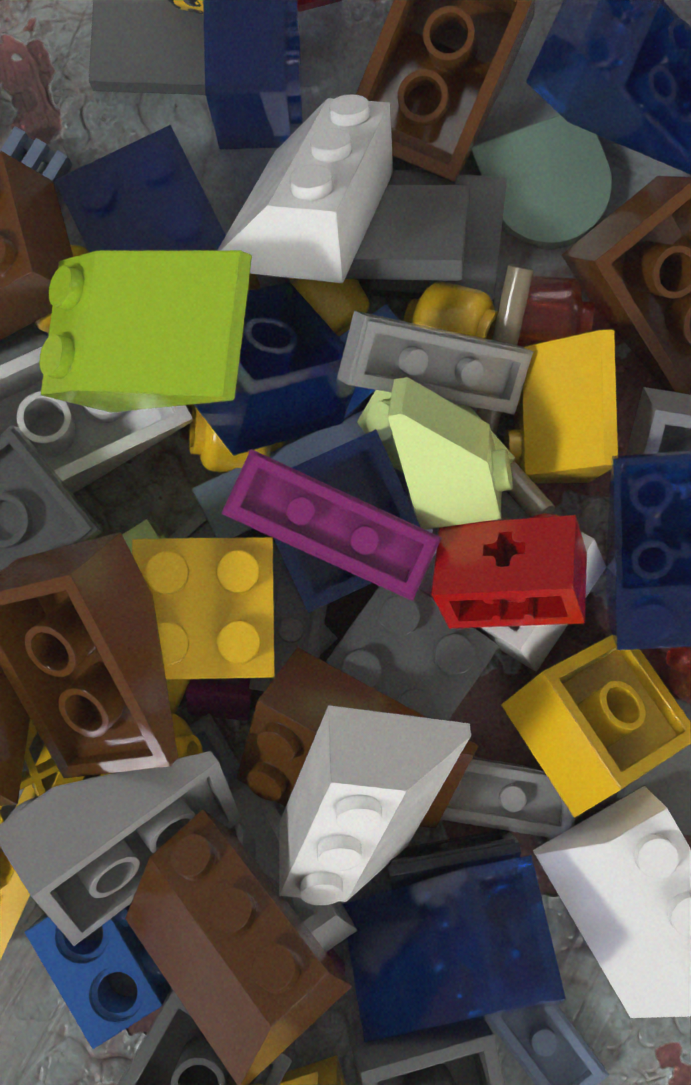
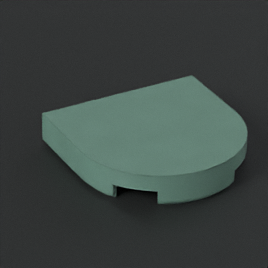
[469,106,612,250]

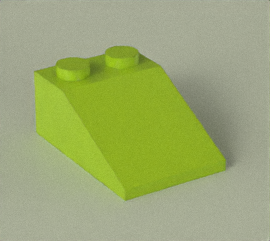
[39,250,252,413]

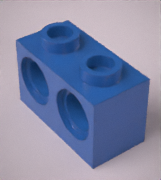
[25,904,171,1049]

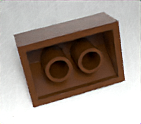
[125,809,352,1085]

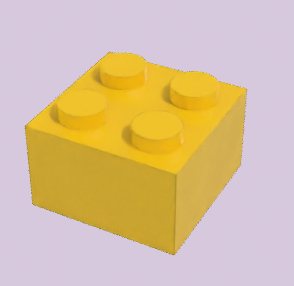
[132,537,274,680]

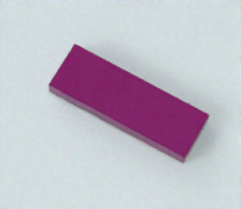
[221,449,442,601]

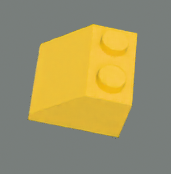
[504,330,618,483]
[501,628,691,818]

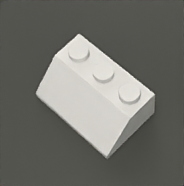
[217,94,393,283]
[279,705,471,905]
[533,786,691,1018]

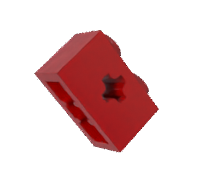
[432,513,587,629]

